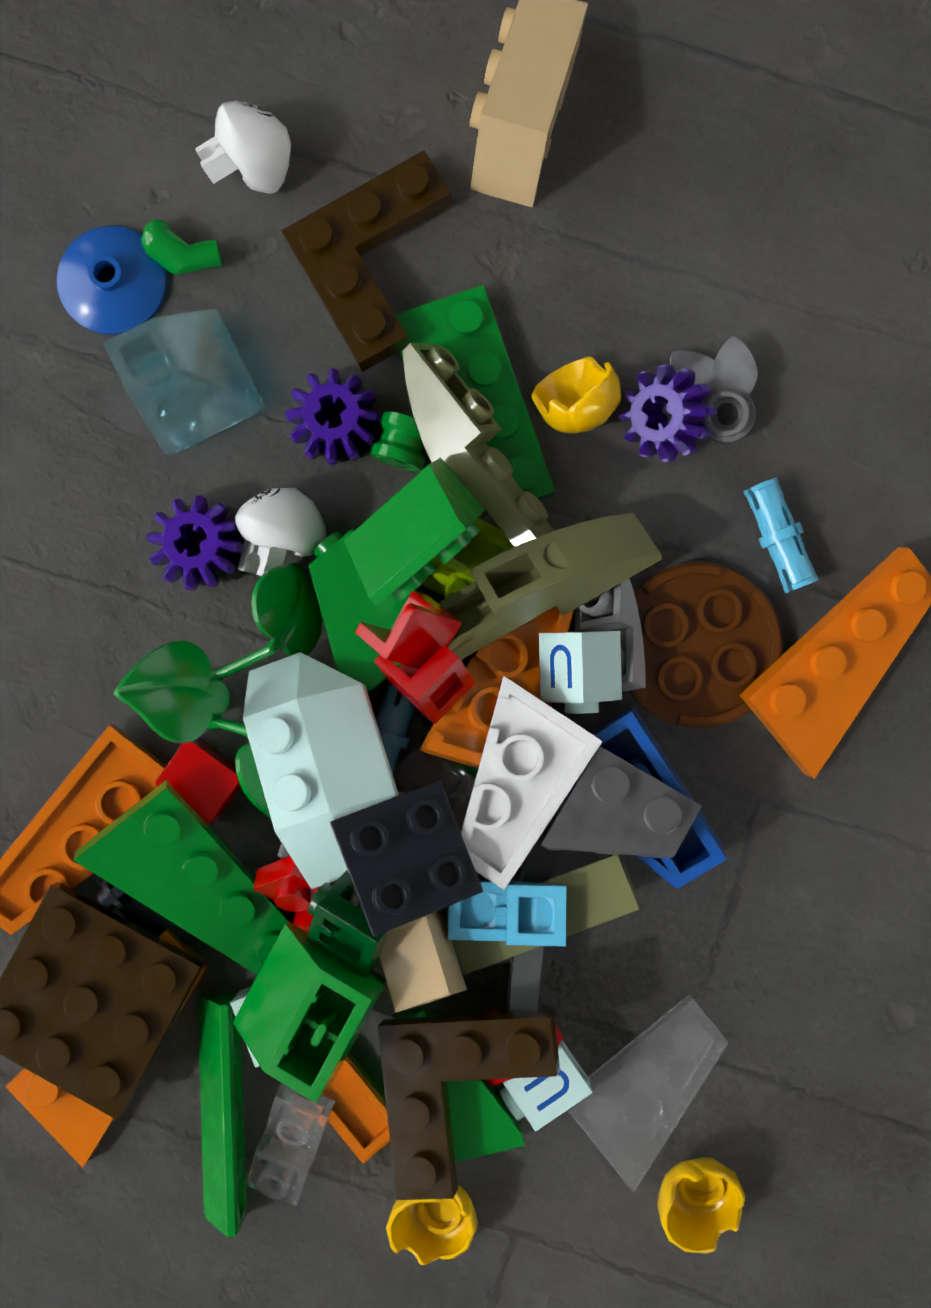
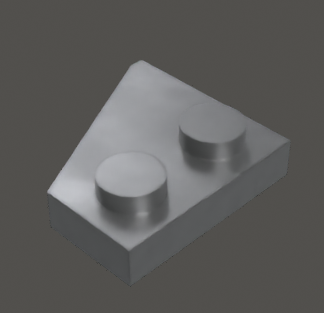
[541,746,702,859]

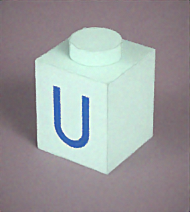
[539,631,622,714]
[500,1040,593,1132]

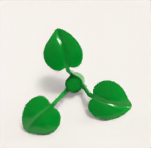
[113,562,323,818]

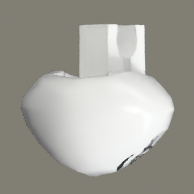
[195,100,291,194]
[235,488,327,576]

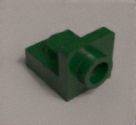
[306,870,388,978]

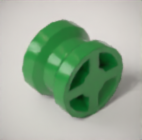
[370,411,425,472]

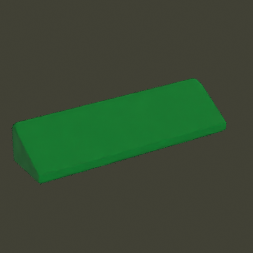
[197,993,247,1237]

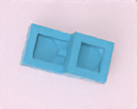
[448,879,567,947]

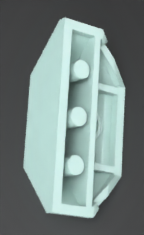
[243,652,399,889]

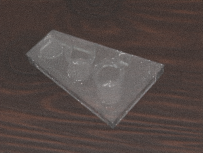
[567,994,728,1193]

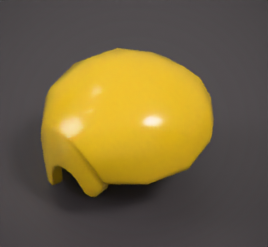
[531,356,621,434]
[657,1157,745,1254]
[386,1185,478,1265]

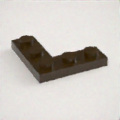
[281,150,453,372]
[378,1010,560,1200]

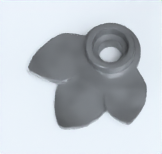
[662,336,758,442]

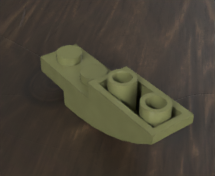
[402,343,554,547]
[438,513,662,660]

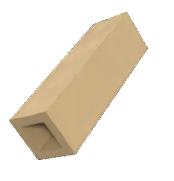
[380,792,467,1012]

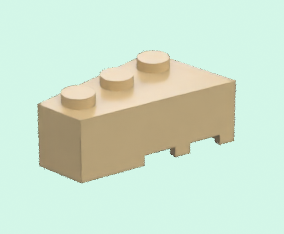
[470,0,588,208]

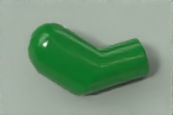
[141,219,223,275]

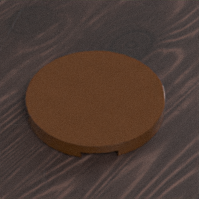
[629,562,783,728]

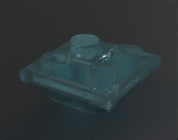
[103,309,266,457]

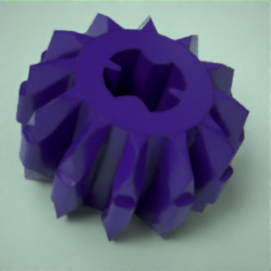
[617,365,718,462]
[285,368,381,466]
[146,495,244,591]

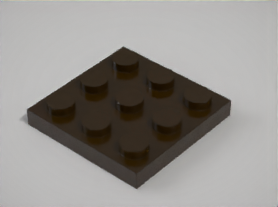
[0,882,205,1120]

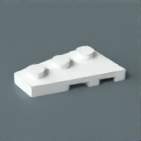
[461,676,602,890]

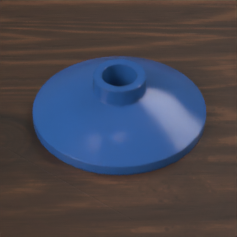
[57,226,167,335]

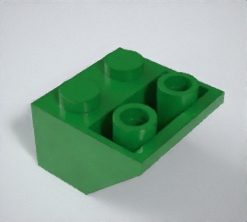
[344,457,485,606]
[232,921,387,1103]

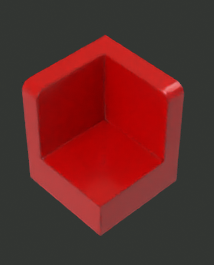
[355,591,462,669]
[374,645,476,724]
[155,738,242,824]

